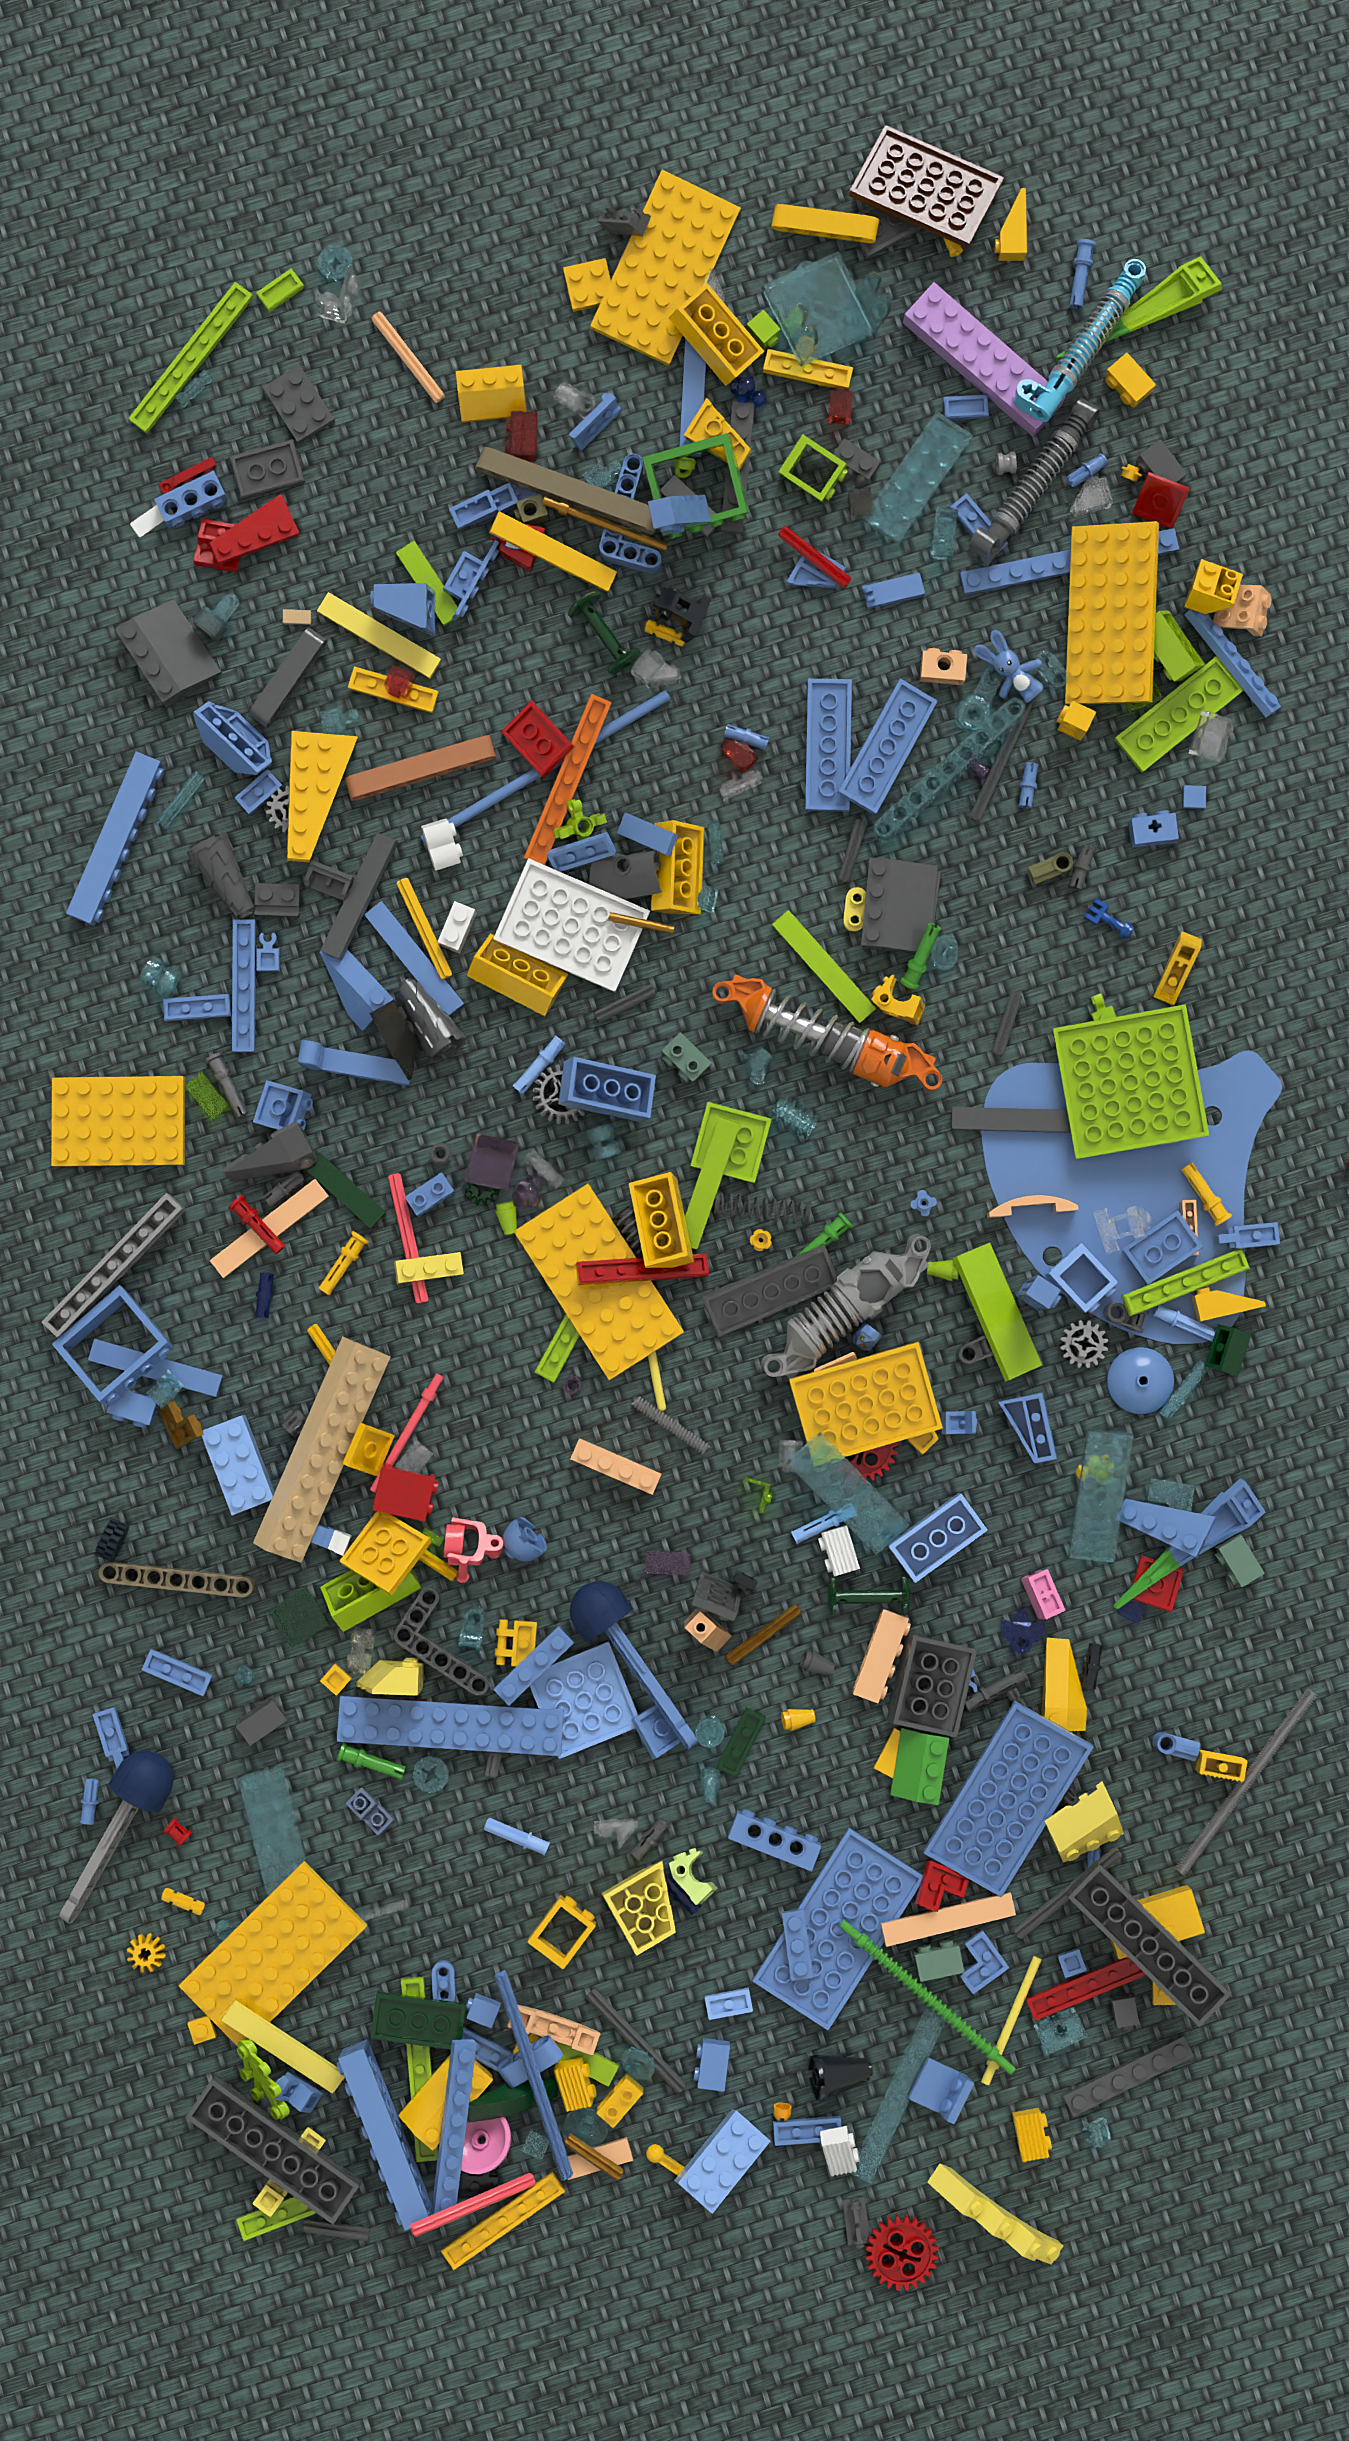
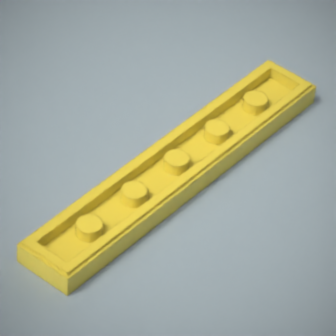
[317,592,441,679]
[221,2000,345,2094]

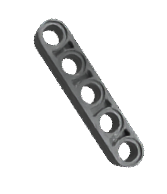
[248,627,328,728]

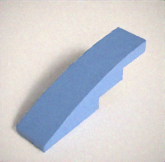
[449,482,538,529]

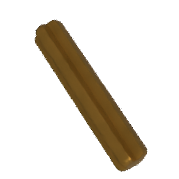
[564,2133,624,2181]

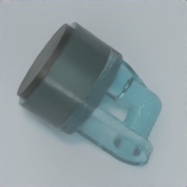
[192,593,239,642]

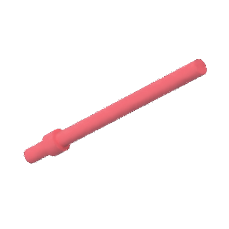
[370,1373,444,1493]

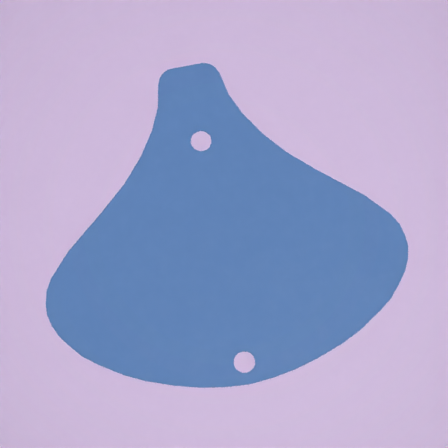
[981,1050,1282,1344]

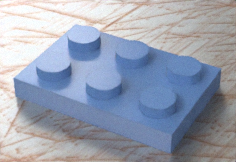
[1123,1210,1204,1285]

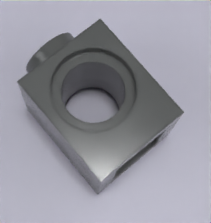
[1109,1993,1139,2030]

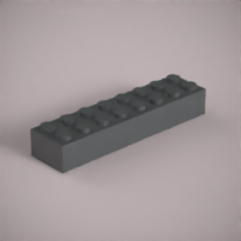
[1065,1860,1232,2027]
[185,2076,363,2224]

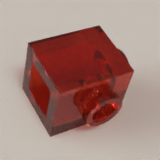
[384,664,415,699]

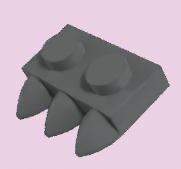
[830,439,881,489]

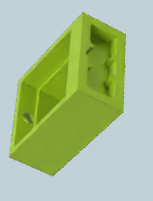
[778,434,848,503]

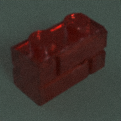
[505,411,538,462]

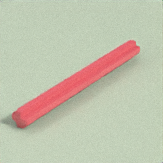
[388,1173,428,1304]
[410,2173,536,2237]

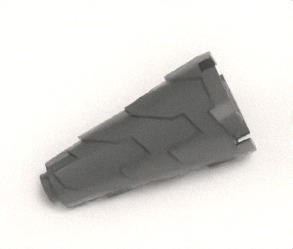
[186,831,254,919]
[399,978,468,1063]

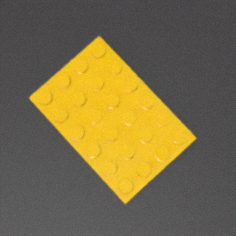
[51,1076,185,1167]
[789,1342,943,1466]

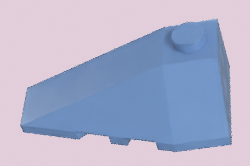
[320,949,396,1032]

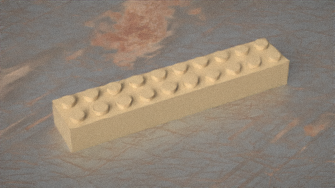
[253,1336,390,1563]

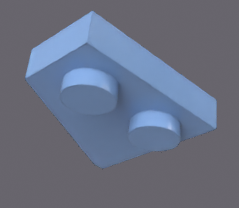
[786,551,846,588]

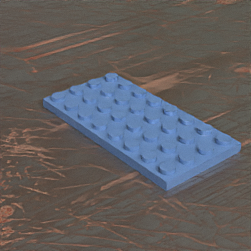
[923,1700,1093,1897]
[752,1827,923,2030]

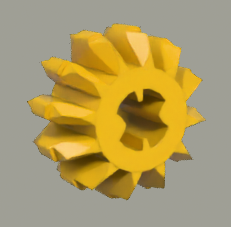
[127,1933,166,1973]

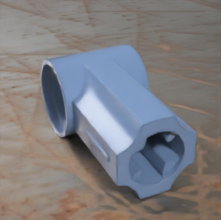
[1152,1732,1200,1761]

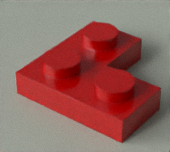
[915,1861,969,1912]

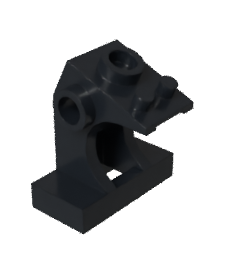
[652,587,711,643]

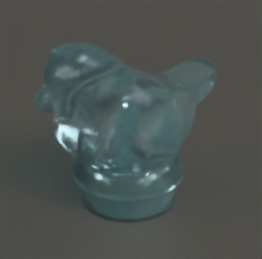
[738,1046,773,1085]

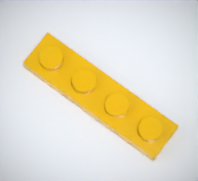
[763,349,853,391]
[348,666,439,714]

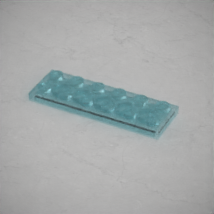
[863,412,973,545]
[1068,1428,1133,1563]
[787,1432,909,1555]
[238,1766,306,1897]

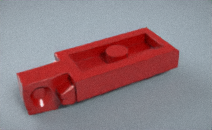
[159,457,217,494]

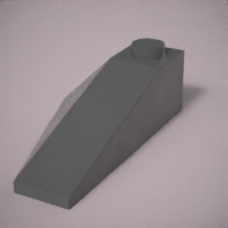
[223,1121,318,1181]

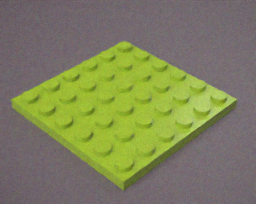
[1053,1004,1209,1160]

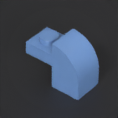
[275,2071,323,2113]

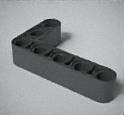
[394,1587,490,1696]

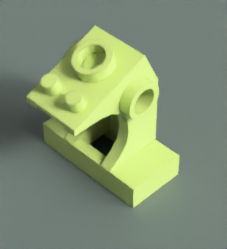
[669,1848,718,1905]

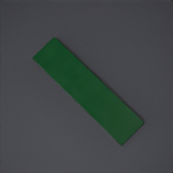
[305,1153,386,1229]

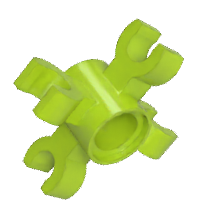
[553,799,607,841]

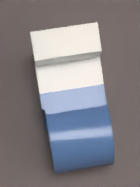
[311,1524,352,1556]

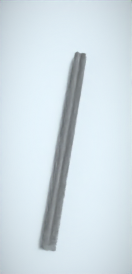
[1175,1688,1317,1876]

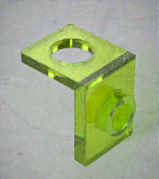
[743,1477,772,1513]

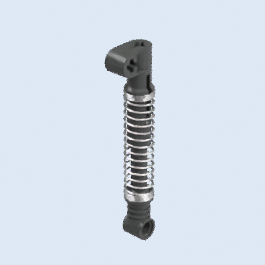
[969,398,1101,567]

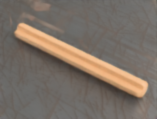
[372,312,444,403]

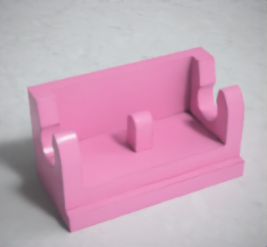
[1021,1569,1065,1620]

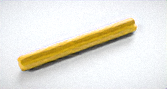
[397,878,452,979]

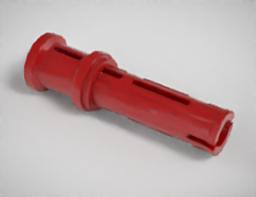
[228,1195,286,1255]

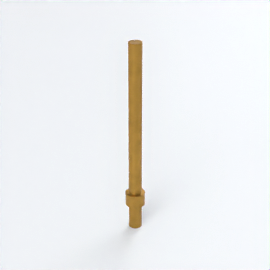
[542,496,668,552]

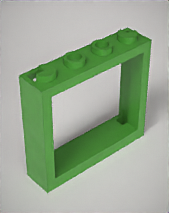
[643,433,750,539]

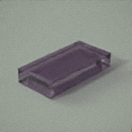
[645,1551,690,1575]

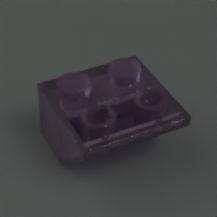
[465,1133,519,1191]

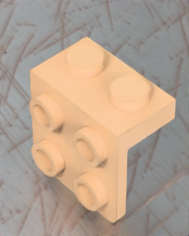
[1213,585,1272,637]

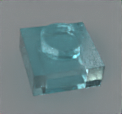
[697,885,718,913]
[521,2128,550,2161]

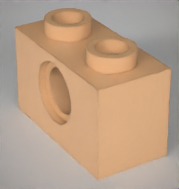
[919,648,967,685]

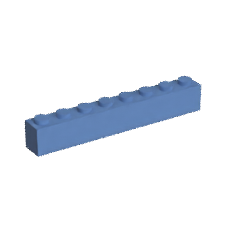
[66,751,165,927]

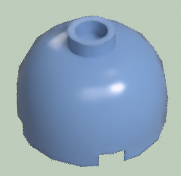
[503,1517,547,1562]

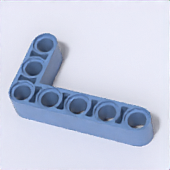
[599,453,661,574]
[298,1040,413,1086]

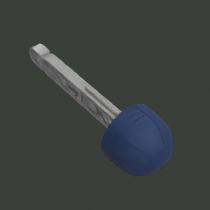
[59,1751,173,1924]

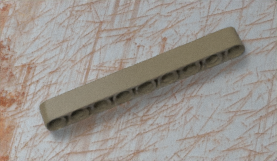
[475,447,655,534]

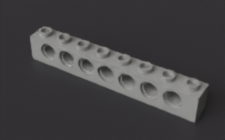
[42,1193,186,1338]

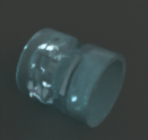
[139,956,181,997]
[586,1123,622,1162]
[695,1715,724,1748]

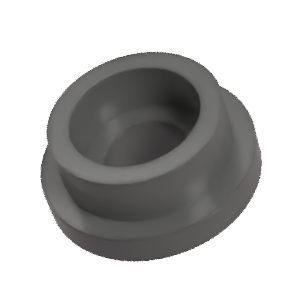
[429,1143,452,1165]

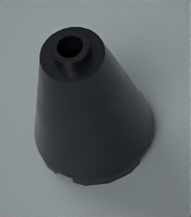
[808,2055,873,2101]

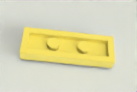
[394,1252,464,1284]

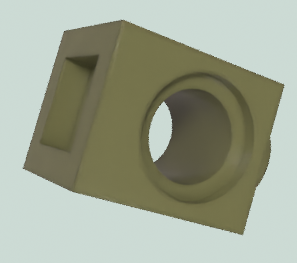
[514,494,549,526]

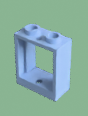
[1047,1243,1118,1313]

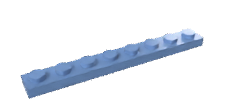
[431,2039,477,2214]

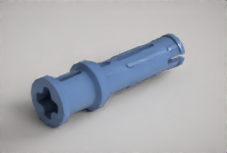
[1069,239,1096,309]

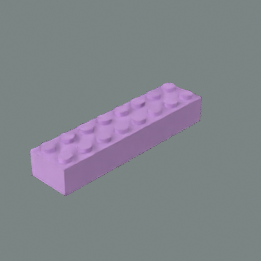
[903,282,1065,437]

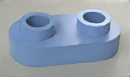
[432,1960,456,2002]

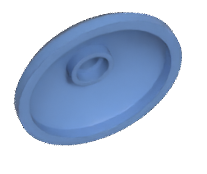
[1107,1347,1174,1414]

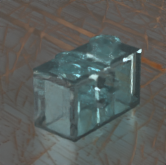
[1033,2007,1088,2055]

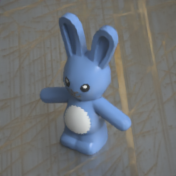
[974,630,1043,703]

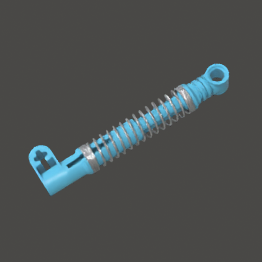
[1014,259,1146,422]

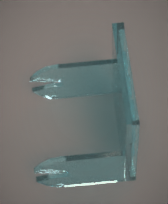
[761,251,891,366]

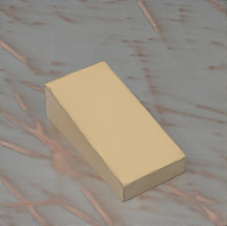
[283,609,311,625]

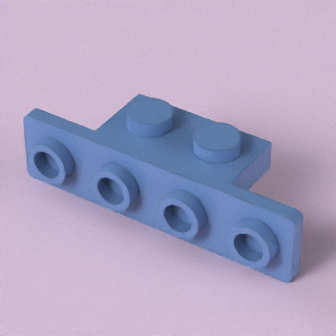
[443,540,499,621]

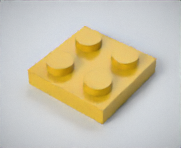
[563,258,611,312]
[342,1422,395,1476]

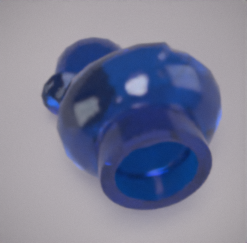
[731,376,767,407]

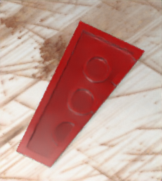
[209,494,299,565]

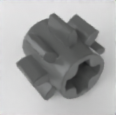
[282,1409,307,1436]

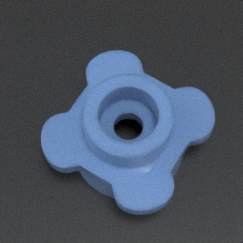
[910,1190,937,1216]

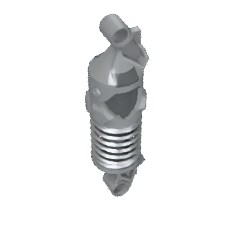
[761,1234,931,1379]

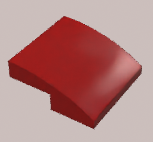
[193,519,241,573]

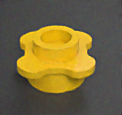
[1121,464,1142,482]

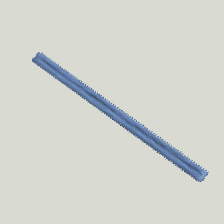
[494,1970,573,2180]

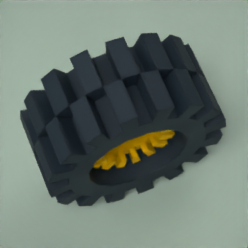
[95,1518,129,1562]

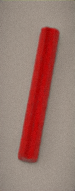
[778,526,851,588]

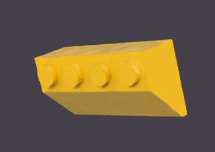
[669,283,764,386]
[651,820,704,915]
[467,933,568,1016]
[629,1172,694,1268]
[398,2055,493,2151]

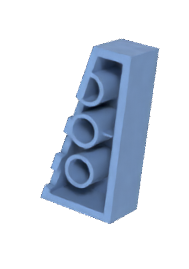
[648,495,711,534]

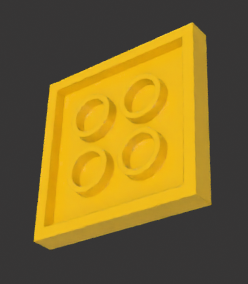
[340,1511,432,1596]

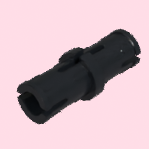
[1081,1643,1103,1690]

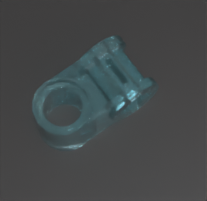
[458,1606,485,1651]

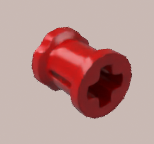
[162,1817,192,1847]

